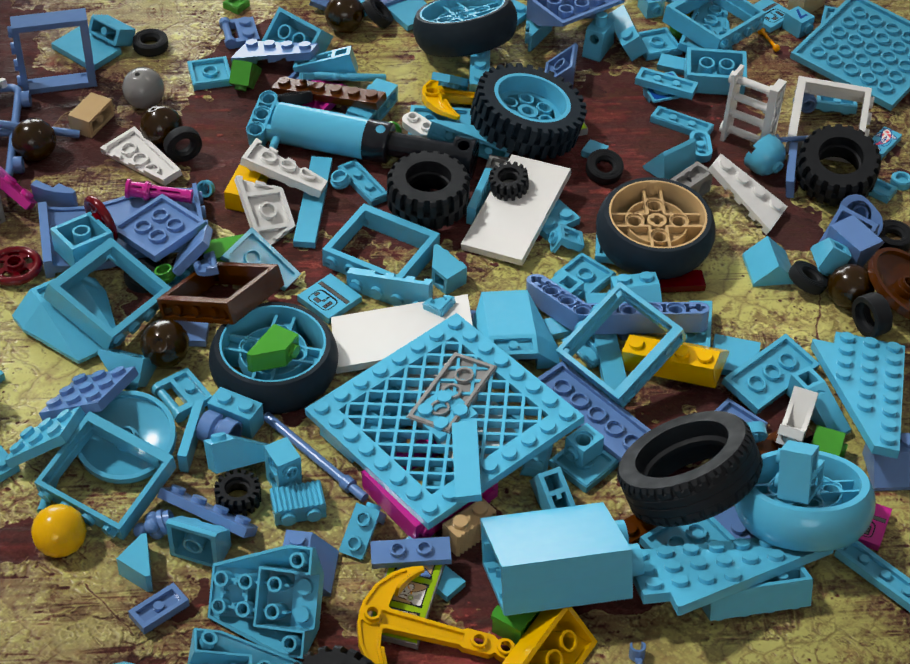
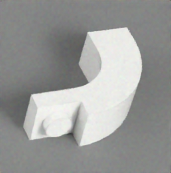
[776,386,819,445]

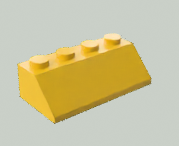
[622,334,729,388]
[502,607,598,664]

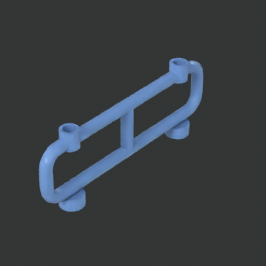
[0,84,32,176]

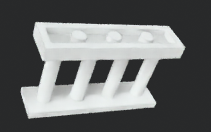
[719,64,787,143]

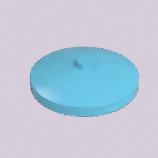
[78,390,177,484]

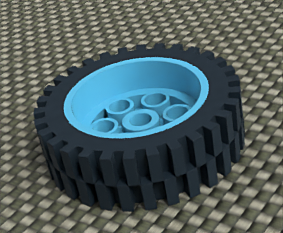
[470,63,587,160]

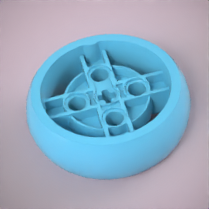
[734,450,876,552]

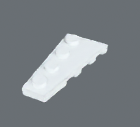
[100,126,182,186]
[708,154,788,235]

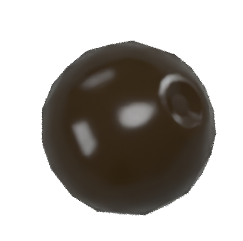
[325,0,365,33]
[140,105,183,148]
[11,118,57,162]
[828,264,875,310]
[140,319,190,368]

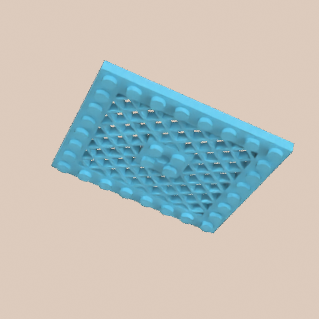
[305,313,584,530]

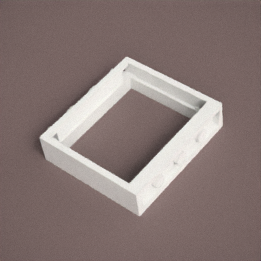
[785,76,874,164]

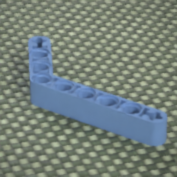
[526,274,710,334]

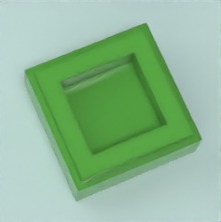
[223,0,250,15]

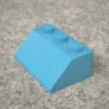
[262,7,333,54]

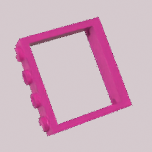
[362,439,498,539]

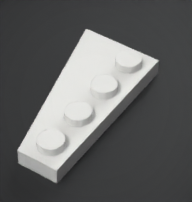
[240,138,328,198]

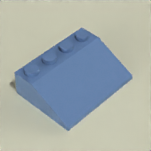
[527,0,625,27]

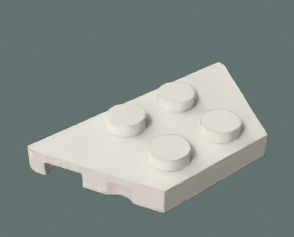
[234,175,296,246]

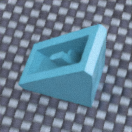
[116,533,153,592]

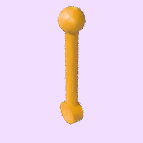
[757,27,780,52]

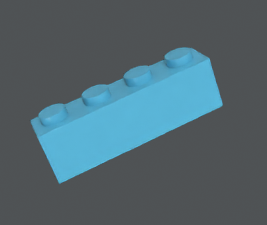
[701,566,813,621]

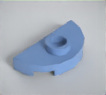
[193,251,219,276]

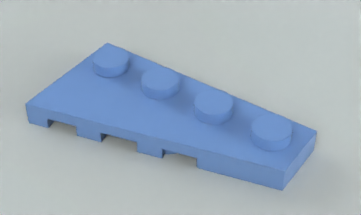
[231,39,319,64]

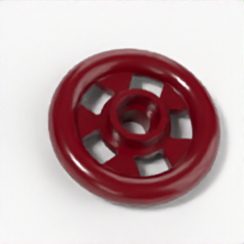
[84,195,118,241]
[0,246,43,286]

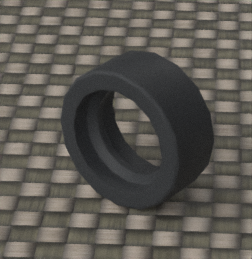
[852,292,893,338]

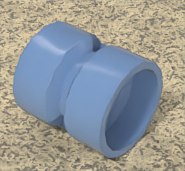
[196,410,243,441]

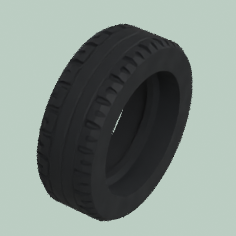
[617,411,763,527]

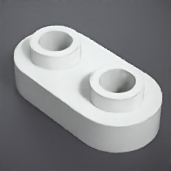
[402,112,432,138]

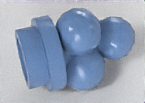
[793,90,817,113]
[133,509,174,540]

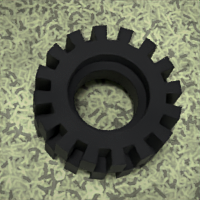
[489,161,529,201]
[214,469,262,516]

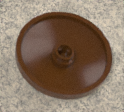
[868,247,910,320]

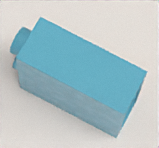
[480,502,644,616]

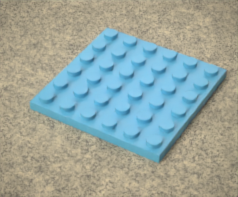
[790,0,910,111]

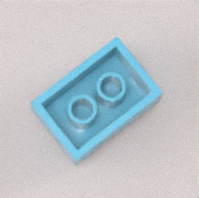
[684,47,747,95]

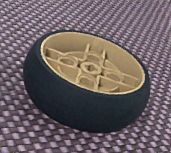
[596,177,716,280]

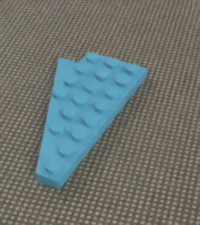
[811,331,905,459]
[633,538,834,616]

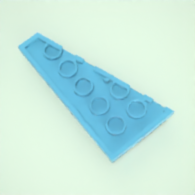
[677,1,733,53]

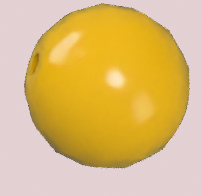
[31,504,87,558]

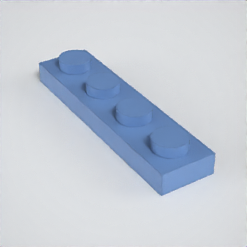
[157,484,258,538]

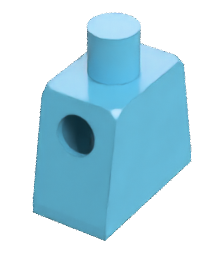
[582,11,615,62]

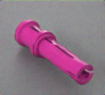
[125,179,193,204]

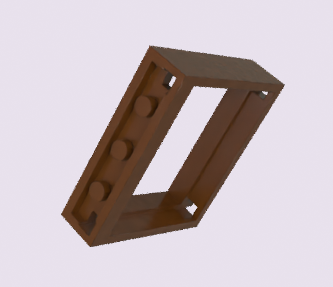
[156,262,284,325]

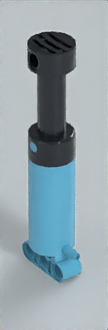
[246,90,479,180]

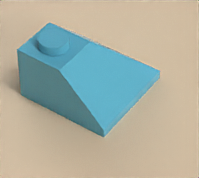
[97,349,157,391]

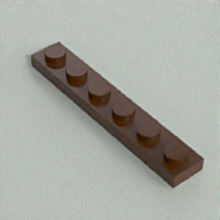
[271,77,387,110]

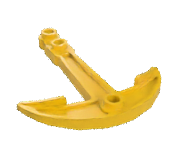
[421,75,475,120]
[357,566,515,664]

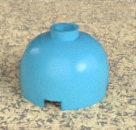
[744,134,786,176]

